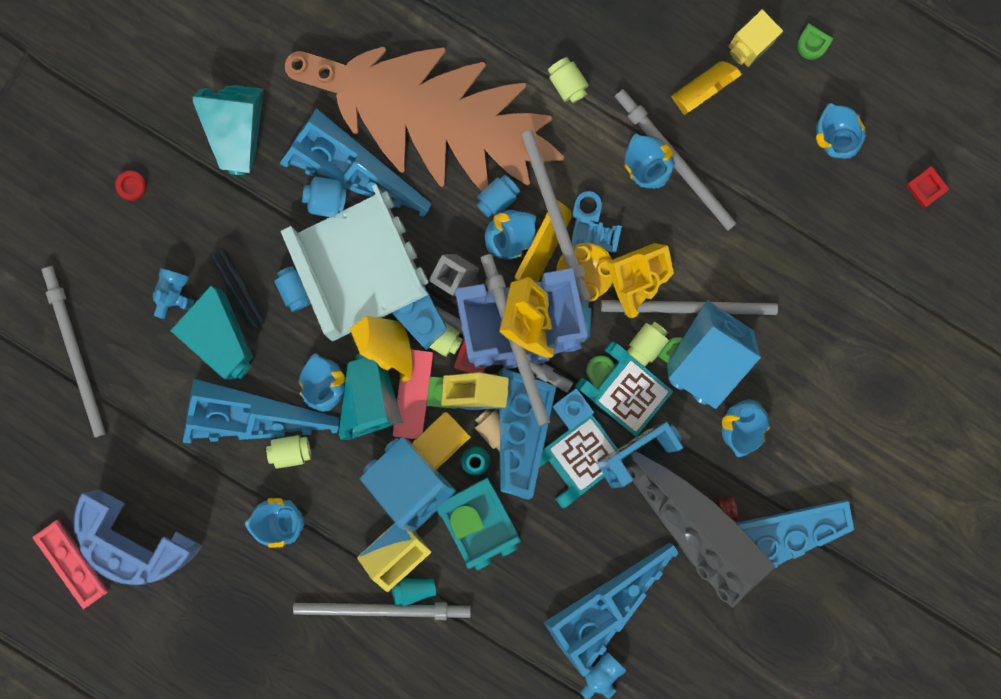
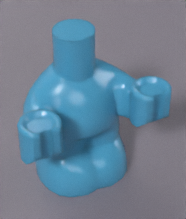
[152,268,194,319]
[579,651,626,699]

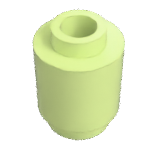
[548,57,589,103]
[430,322,463,357]
[627,322,669,366]
[266,435,311,469]

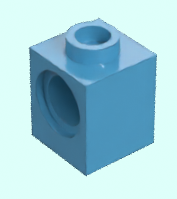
[552,389,594,430]

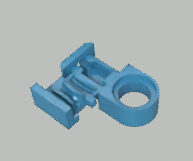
[571,191,622,253]

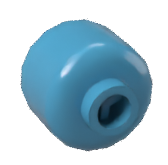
[302,177,346,217]

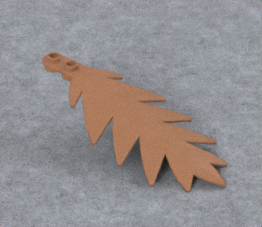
[285,47,564,192]

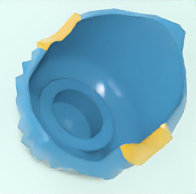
[816,103,866,159]
[624,134,675,189]
[485,210,536,260]
[298,353,346,412]
[722,399,770,457]
[245,498,305,548]

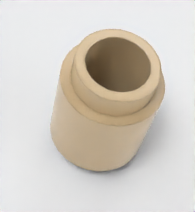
[475,409,500,451]

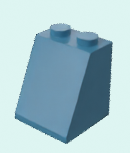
[667,300,761,409]
[359,437,456,532]

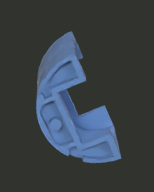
[455,268,588,369]
[74,489,202,585]

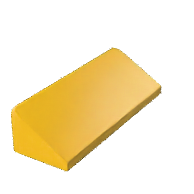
[514,200,573,282]
[412,412,470,469]

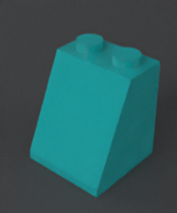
[171,286,253,380]

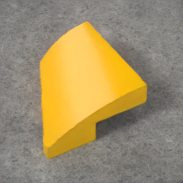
[671,61,742,115]
[607,243,674,318]
[499,277,554,358]
[350,316,412,382]

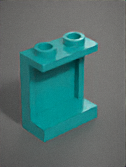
[437,477,521,570]

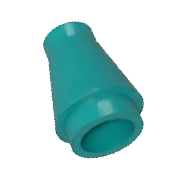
[461,446,490,476]
[392,578,436,607]

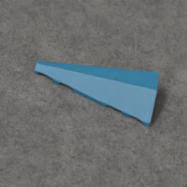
[280,108,431,217]
[183,379,339,443]
[544,543,678,677]

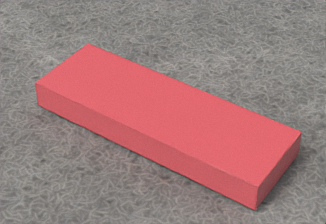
[393,350,433,439]
[32,519,109,609]

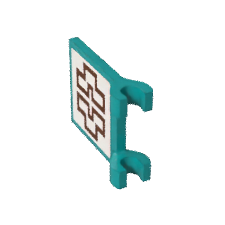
[575,341,673,437]
[539,415,625,508]

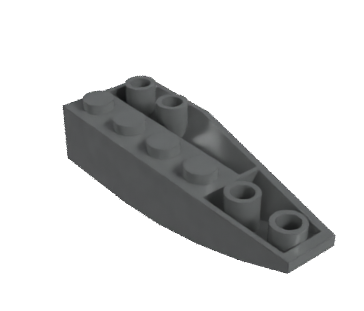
[623,451,776,608]

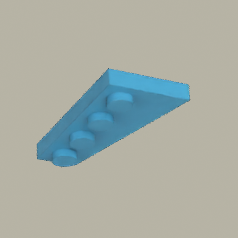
[392,295,448,350]
[499,368,556,500]
[736,499,854,568]

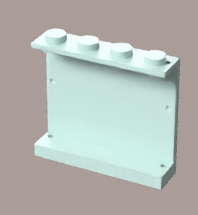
[281,184,429,341]

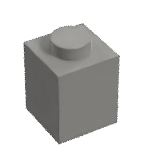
[429,254,479,296]

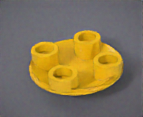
[556,243,613,302]

